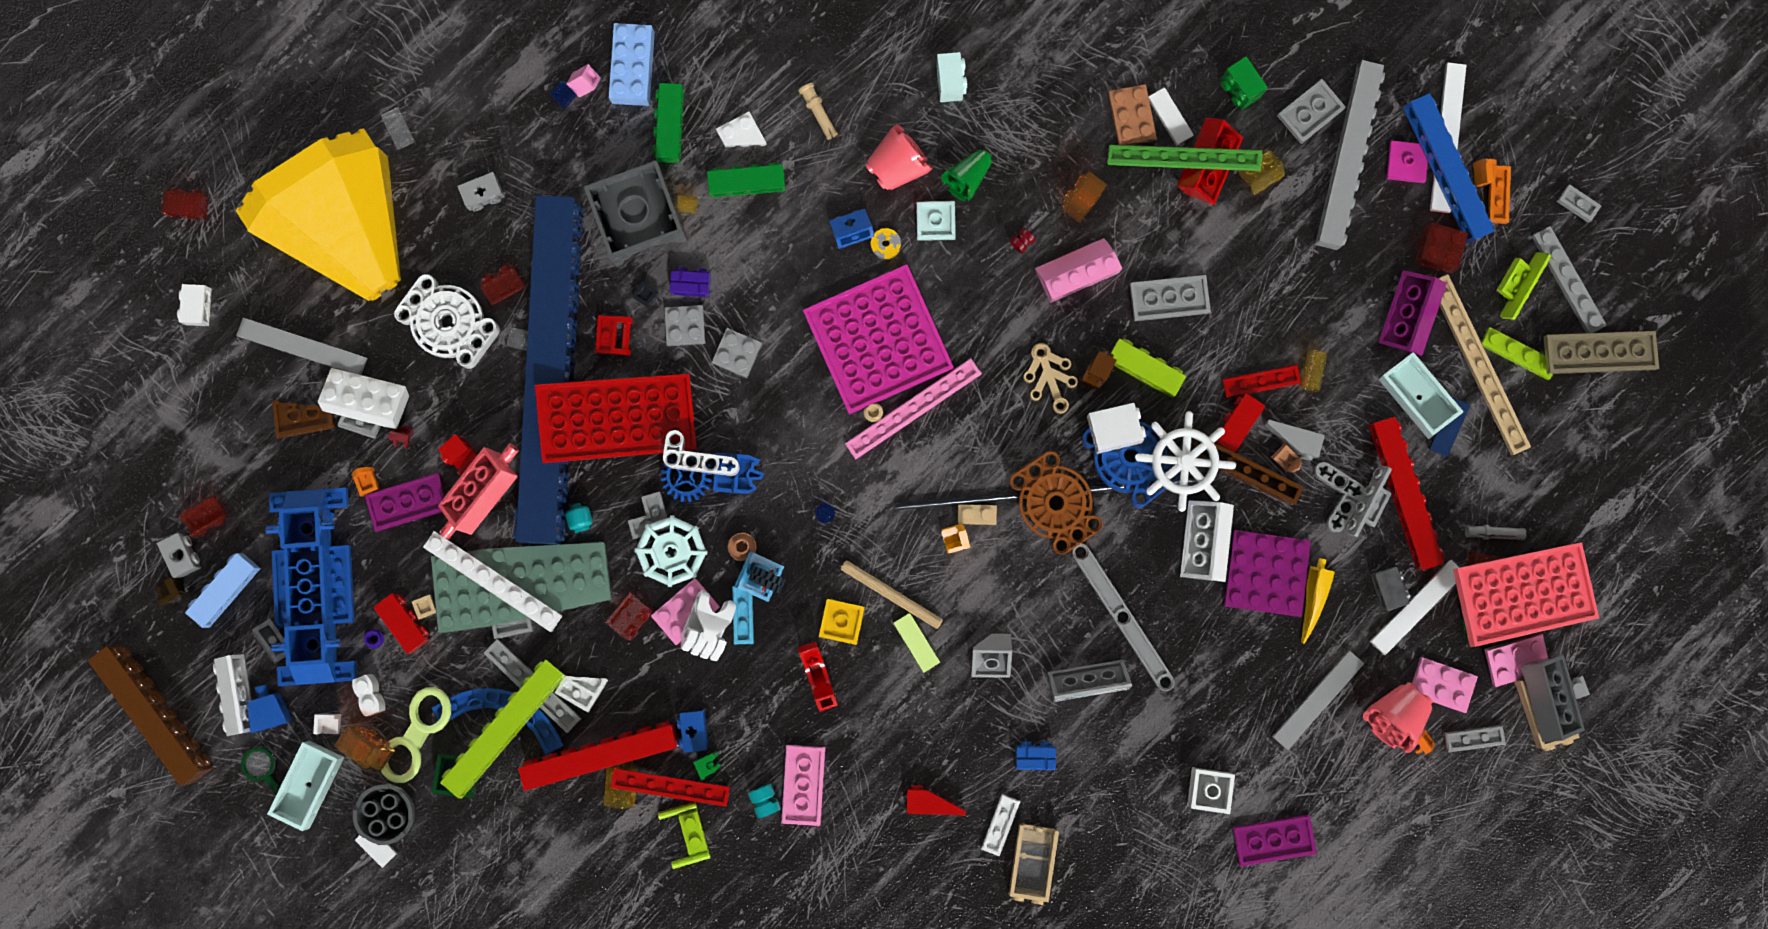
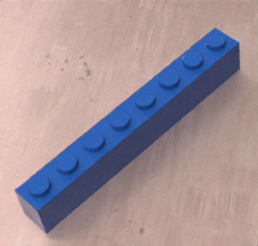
[1403,93,1495,244]

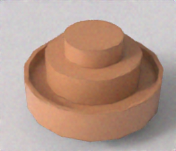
[728,533,757,561]

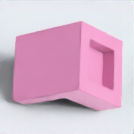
[567,64,601,97]

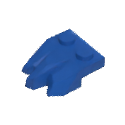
[712,453,764,494]

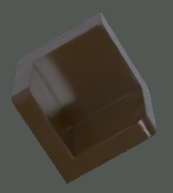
[156,577,186,605]

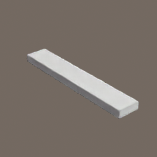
[1370,560,1459,655]

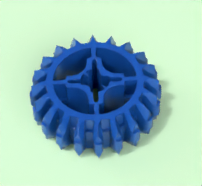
[661,451,713,502]

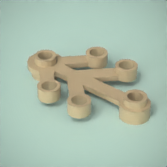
[1023,343,1078,414]

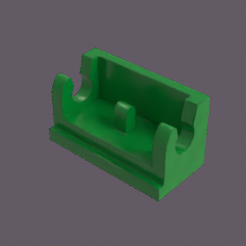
[693,750,721,781]

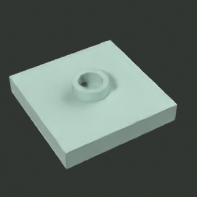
[917,201,955,240]

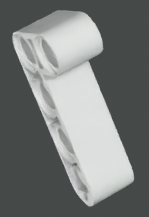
[663,430,740,476]

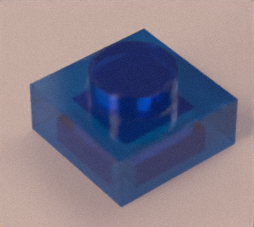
[550,81,577,108]

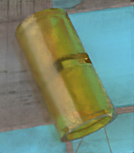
[1301,350,1327,392]

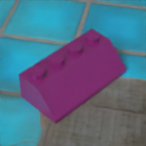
[1378,270,1447,356]

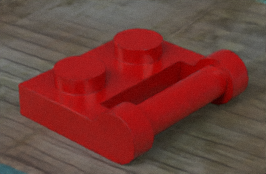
[595,315,633,356]

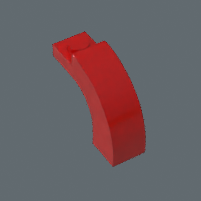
[798,641,838,712]

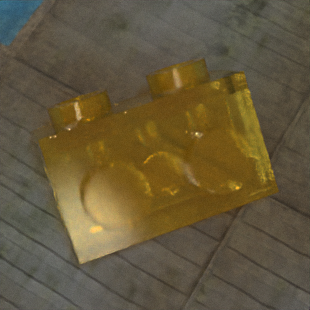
[1239,150,1285,195]
[604,767,637,809]

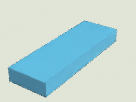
[733,586,754,644]

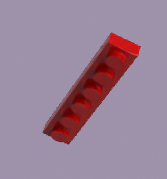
[610,768,730,807]

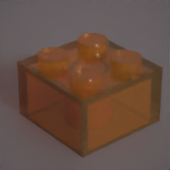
[1062,171,1107,223]
[334,725,395,770]

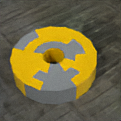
[871,228,901,259]

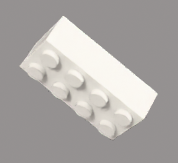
[318,368,409,429]

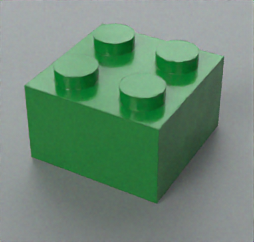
[1220,57,1268,111]

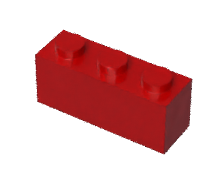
[1214,393,1265,453]
[373,593,431,654]

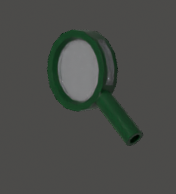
[241,747,280,796]

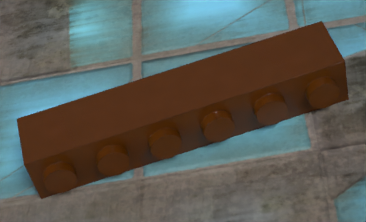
[1190,439,1304,506]

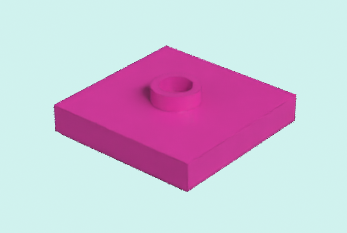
[1386,141,1428,183]

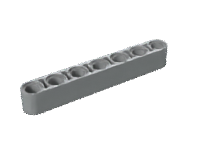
[236,318,368,375]

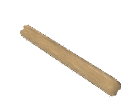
[841,561,943,629]

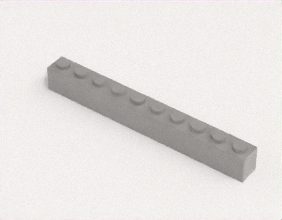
[1315,60,1385,250]

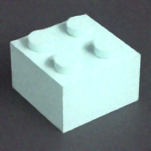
[936,52,967,102]

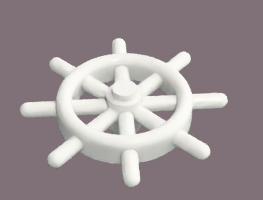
[1135,411,1236,512]

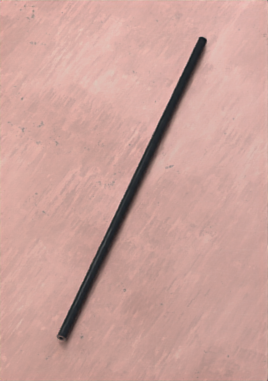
[896,476,1198,510]

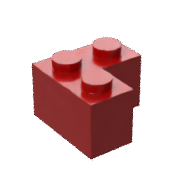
[438,434,478,477]

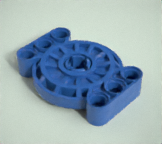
[1082,405,1180,508]

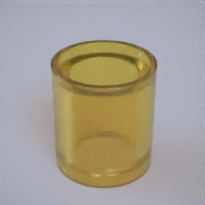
[676,195,698,214]

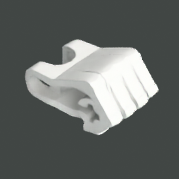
[681,590,736,661]

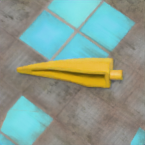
[1301,558,1335,644]

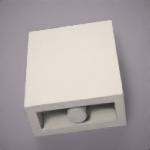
[1087,403,1146,454]

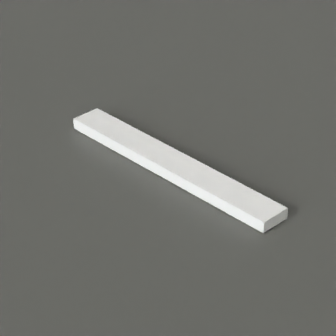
[1430,63,1466,213]

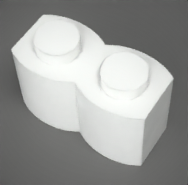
[352,674,385,716]

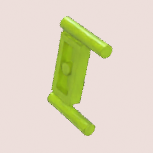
[658,802,711,869]

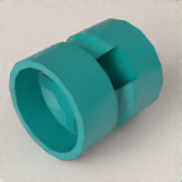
[748,783,781,819]

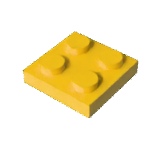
[819,599,865,645]

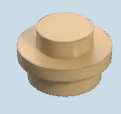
[864,403,883,422]

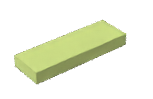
[894,613,940,672]

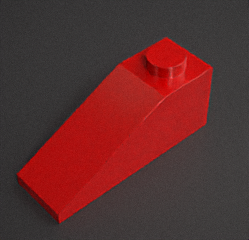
[907,785,966,815]

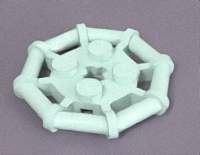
[634,515,708,587]

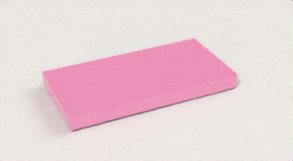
[781,745,825,826]

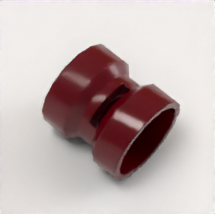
[1009,227,1036,254]

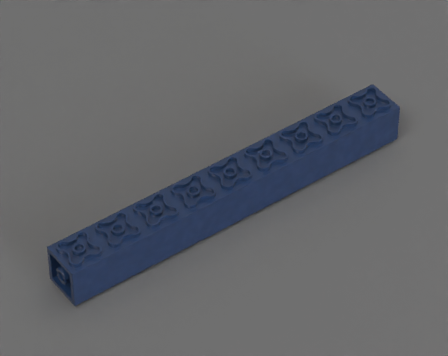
[513,196,584,545]

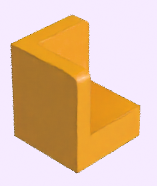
[941,523,970,553]

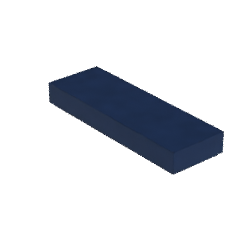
[1428,397,1471,457]

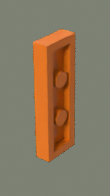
[1488,165,1511,224]

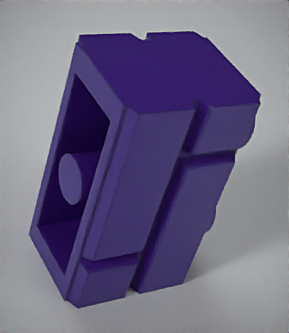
[670,267,711,297]

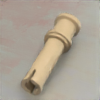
[798,83,838,140]

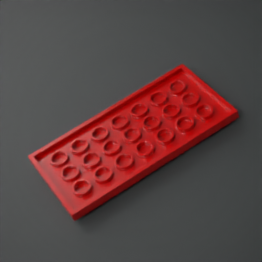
[534,374,697,463]

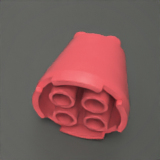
[866,124,933,190]
[1363,682,1433,753]

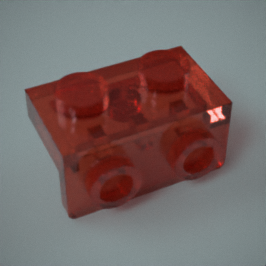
[179,494,227,538]

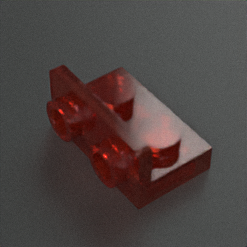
[480,264,525,306]
[606,593,653,640]

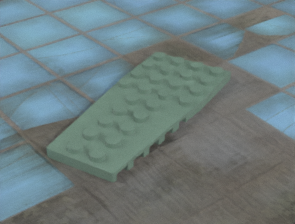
[431,542,612,633]

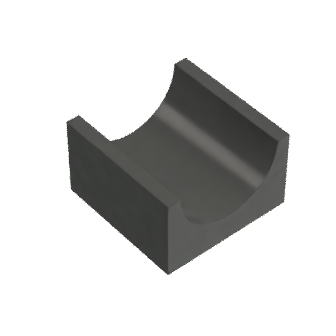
[584,160,687,267]

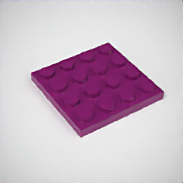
[1224,530,1311,617]

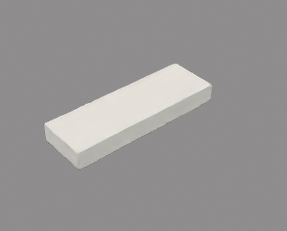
[1148,87,1194,146]
[981,794,1020,856]

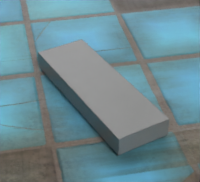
[1443,725,1506,753]

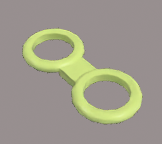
[379,687,451,783]

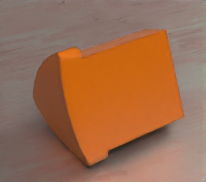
[1473,159,1497,187]
[351,467,380,497]

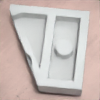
[716,112,767,147]
[555,676,608,713]

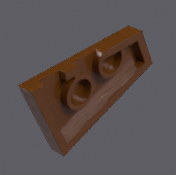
[272,400,335,439]

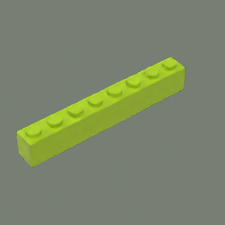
[440,660,566,799]

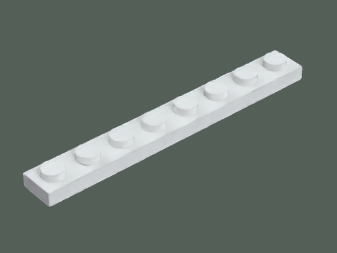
[423,531,562,632]

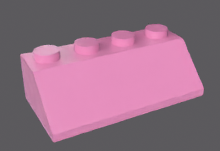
[1035,238,1122,303]

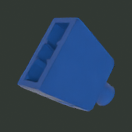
[247,685,293,733]

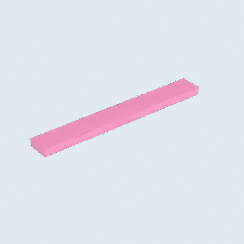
[845,358,982,460]

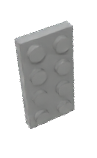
[1130,275,1211,321]

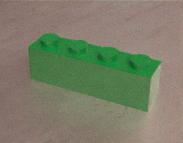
[653,83,684,163]
[707,162,786,198]

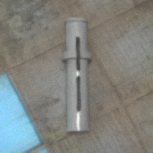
[1465,525,1526,540]

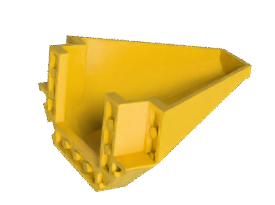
[236,128,401,301]

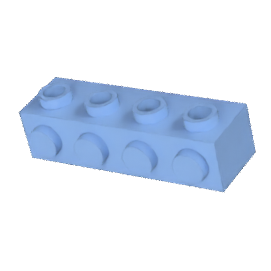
[185,553,261,628]

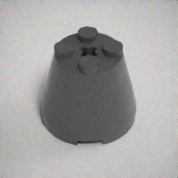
[353,784,415,845]

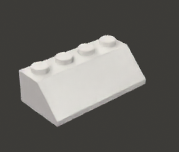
[1180,501,1234,582]
[213,654,252,736]

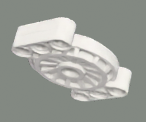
[394,275,500,369]

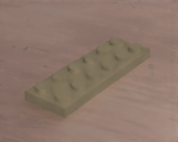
[1544,331,1659,374]

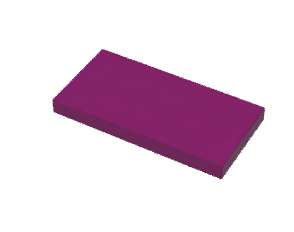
[364,473,446,532]
[1232,814,1317,867]

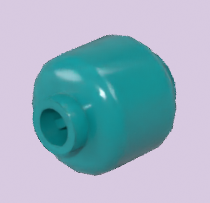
[565,503,593,533]

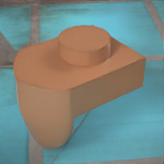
[1271,444,1301,473]

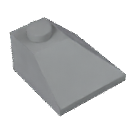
[972,634,1012,677]

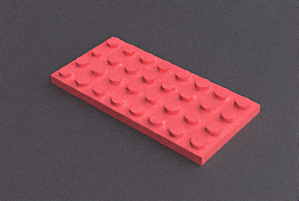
[1453,542,1599,647]

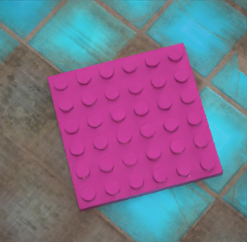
[803,265,954,415]

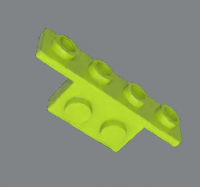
[1497,252,1551,320]

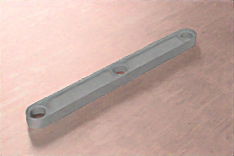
[1072,544,1174,691]

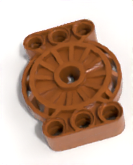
[1009,451,1103,554]

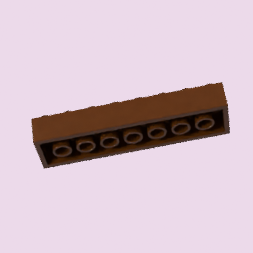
[87,645,213,786]

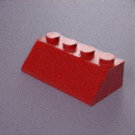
[1177,118,1243,205]

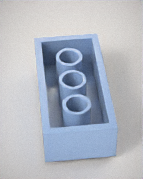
[609,23,655,106]

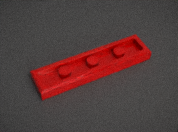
[1222,365,1301,398]

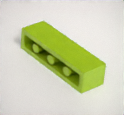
[1111,339,1186,398]

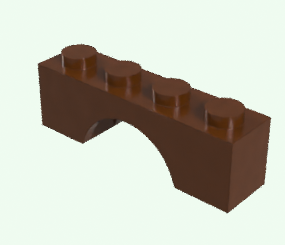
[1080,350,1117,390]

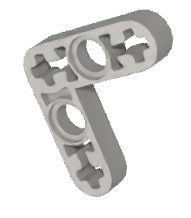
[1313,462,1365,533]

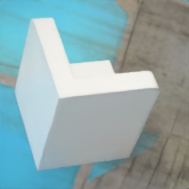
[313,713,341,734]

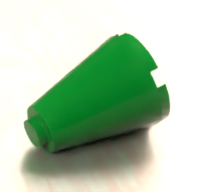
[941,150,992,201]

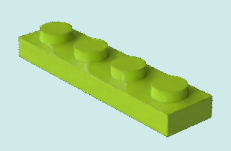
[1481,327,1553,380]

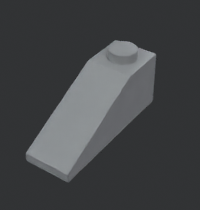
[1264,420,1325,461]

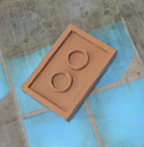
[1108,84,1157,145]

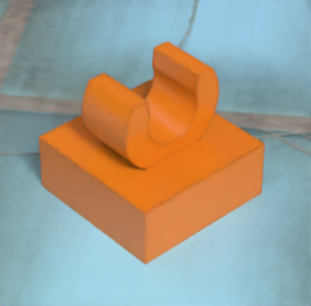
[1415,728,1435,754]

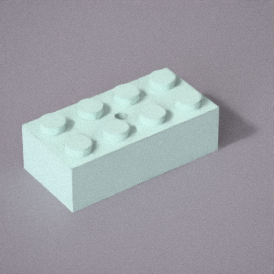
[1379,352,1463,439]
[268,741,344,831]

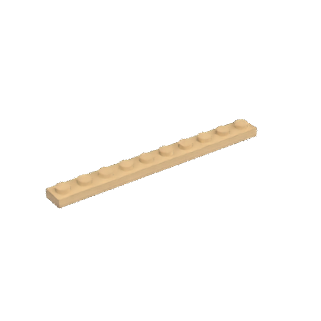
[1439,275,1531,455]

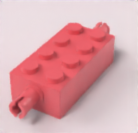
[438,443,519,539]

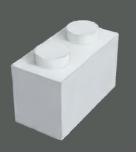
[177,284,212,326]

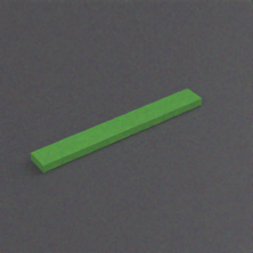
[1107,145,1263,171]

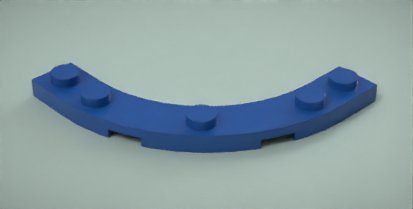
[432,688,564,755]

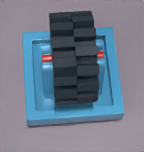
[734,551,786,602]

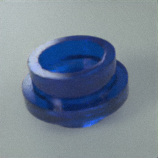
[816,504,835,523]

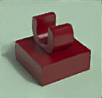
[389,426,414,448]

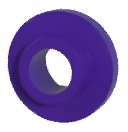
[364,629,384,648]

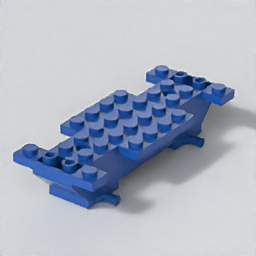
[266,488,358,686]

